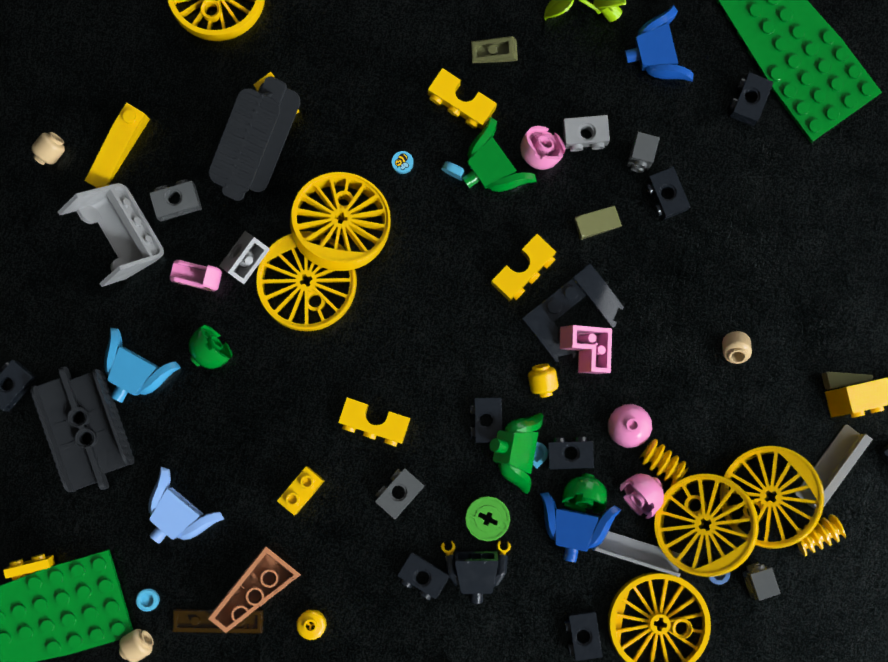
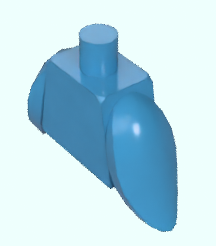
[104,328,181,403]

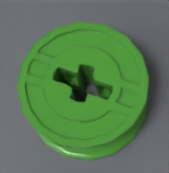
[465,496,510,541]

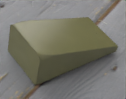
[471,36,518,63]
[574,206,622,240]
[822,372,873,390]

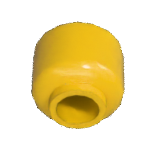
[528,364,559,398]
[296,609,327,640]

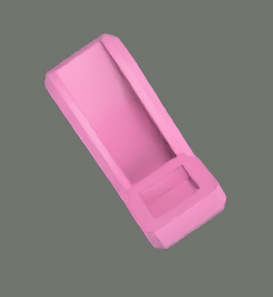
[170,260,222,291]

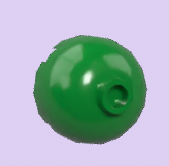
[189,325,233,369]
[562,473,607,513]

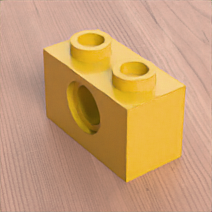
[277,466,325,515]

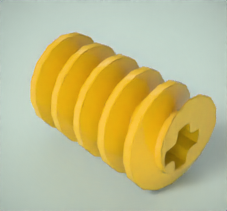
[639,439,689,486]
[796,514,846,557]

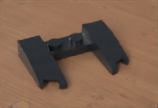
[522,264,624,362]

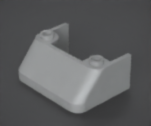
[58,183,164,287]

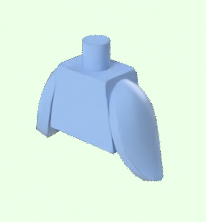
[148,467,224,544]

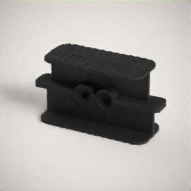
[209,76,300,201]
[30,366,134,492]

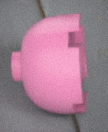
[520,126,566,170]
[608,404,652,448]
[620,473,664,519]

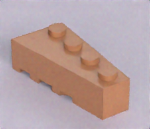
[207,547,301,633]

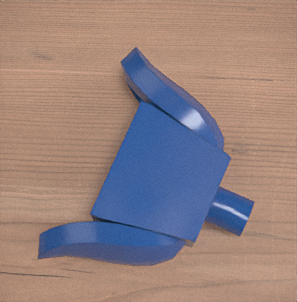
[625,5,694,82]
[540,492,621,562]

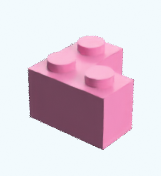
[560,325,612,374]

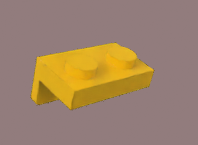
[3,554,56,580]

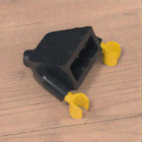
[441,540,511,604]

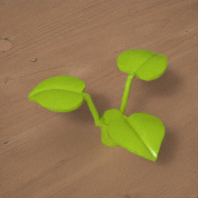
[544,0,626,22]

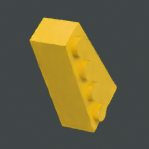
[825,377,888,418]

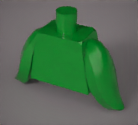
[462,117,537,192]
[490,413,543,494]

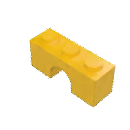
[428,68,497,130]
[491,234,556,301]
[338,398,410,446]

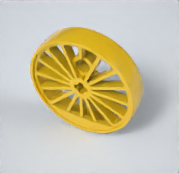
[168,0,265,41]
[290,172,391,271]
[256,231,357,331]
[720,446,824,549]
[654,474,759,577]
[608,572,711,662]

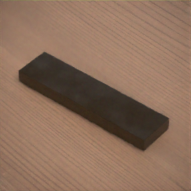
[173,609,263,633]

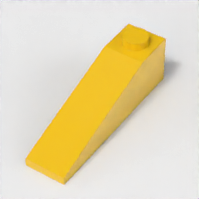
[85,102,150,188]

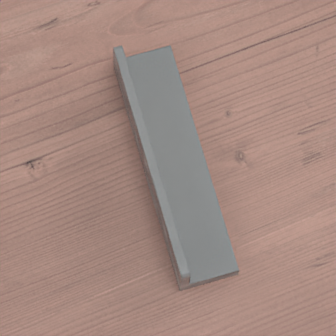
[795,425,873,509]
[591,531,682,577]

